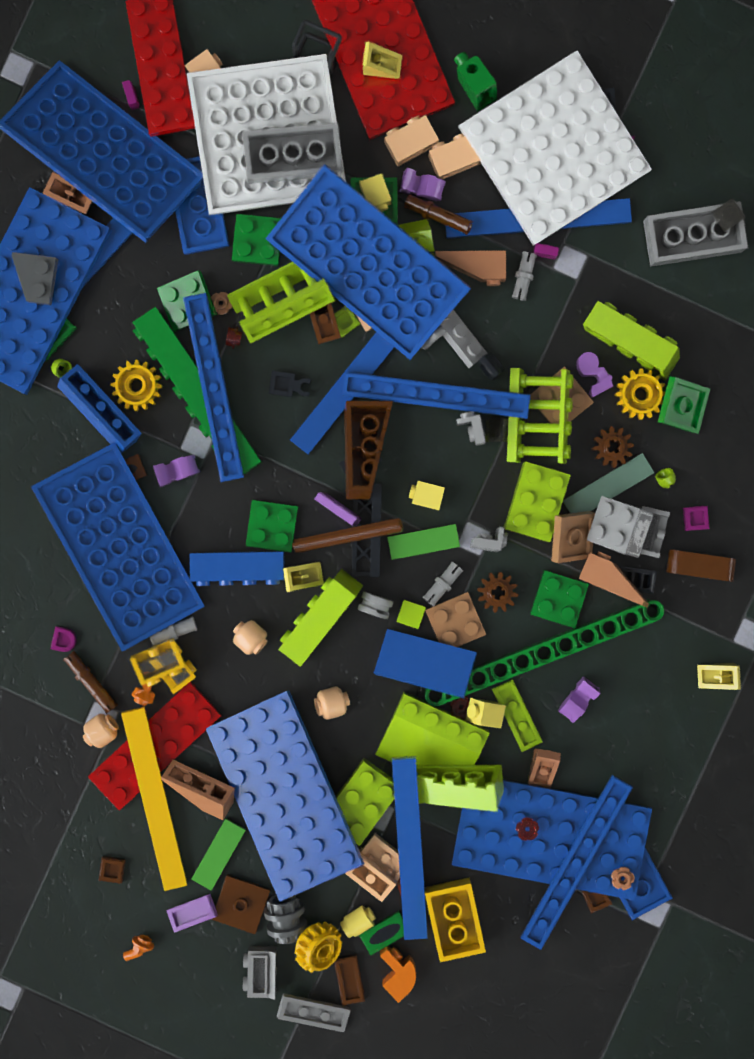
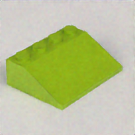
[375,691,490,766]

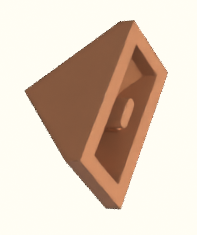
[43,172,92,214]

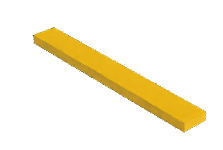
[121,707,187,891]

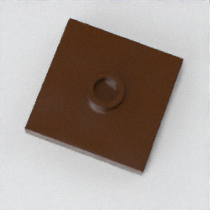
[211,874,271,934]

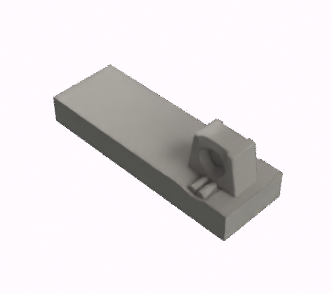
[277,993,350,1032]

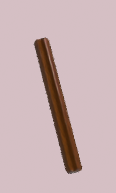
[292,518,403,553]

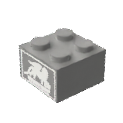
[587,496,654,558]

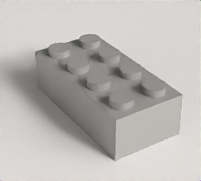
[243,123,342,184]
[643,201,748,267]

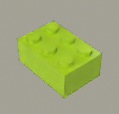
[504,462,570,542]
[336,758,395,846]

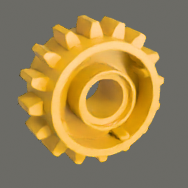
[111,360,163,411]
[615,368,665,420]
[295,922,342,973]

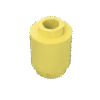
[340,905,376,938]

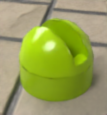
[51,359,72,378]
[655,468,676,488]

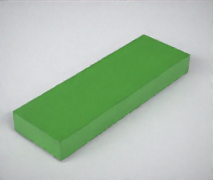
[387,524,460,560]
[191,818,246,890]

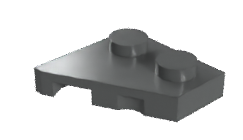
[12,252,58,305]

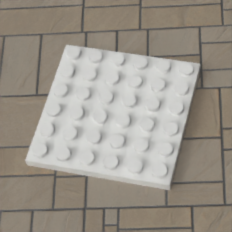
[459,51,652,246]
[187,54,346,215]

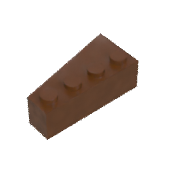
[344,401,393,499]

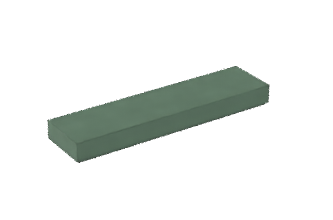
[563,453,654,514]

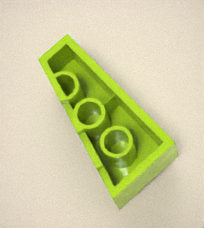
[583,301,680,381]
[278,569,363,667]
[416,765,504,812]

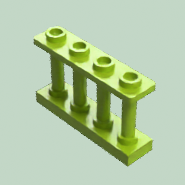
[227,262,335,343]
[507,368,574,464]

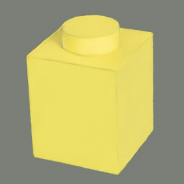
[360,174,391,212]
[408,481,445,510]
[465,698,506,728]

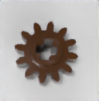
[591,426,634,468]
[477,572,518,613]

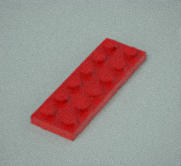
[125,0,195,137]
[88,681,222,811]

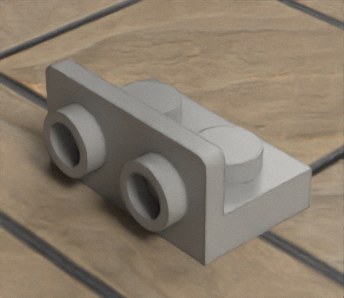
[457,412,485,446]
[470,527,508,552]

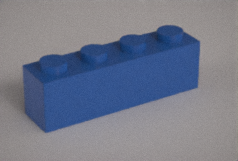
[57,364,142,454]
[190,551,285,586]

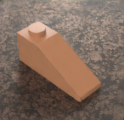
[435,251,506,286]
[579,551,649,607]
[161,760,235,820]

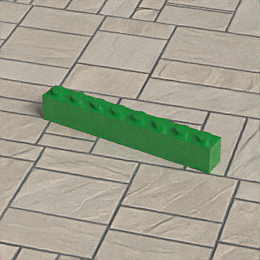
[132,307,262,475]

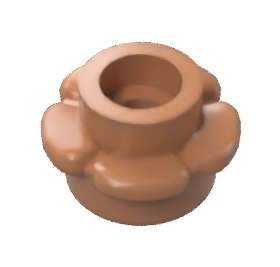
[211,292,232,315]
[611,867,635,890]

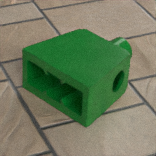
[454,52,497,112]

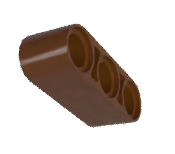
[666,549,736,582]

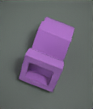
[398,167,446,201]
[576,352,613,398]
[153,455,200,487]
[558,676,601,723]

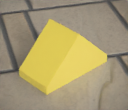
[363,42,402,79]
[283,562,324,592]
[697,663,741,690]

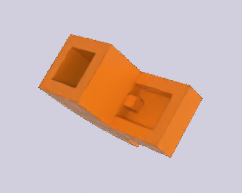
[380,946,416,1003]

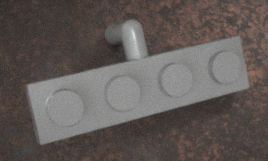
[421,310,488,368]

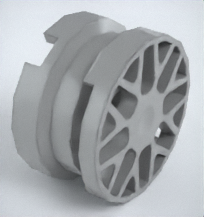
[358,591,394,619]

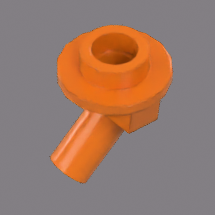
[132,672,155,706]
[123,935,154,961]

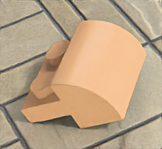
[345,833,400,902]

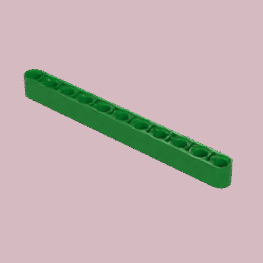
[424,599,664,706]

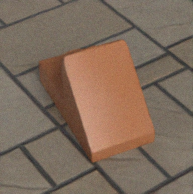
[528,749,561,788]

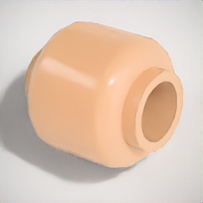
[233,620,268,655]
[314,686,350,720]
[83,714,119,748]

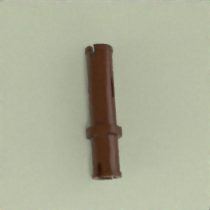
[404,194,473,235]
[63,651,118,714]

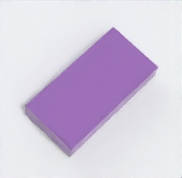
[315,492,361,526]
[166,894,218,933]

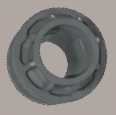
[264,895,307,944]

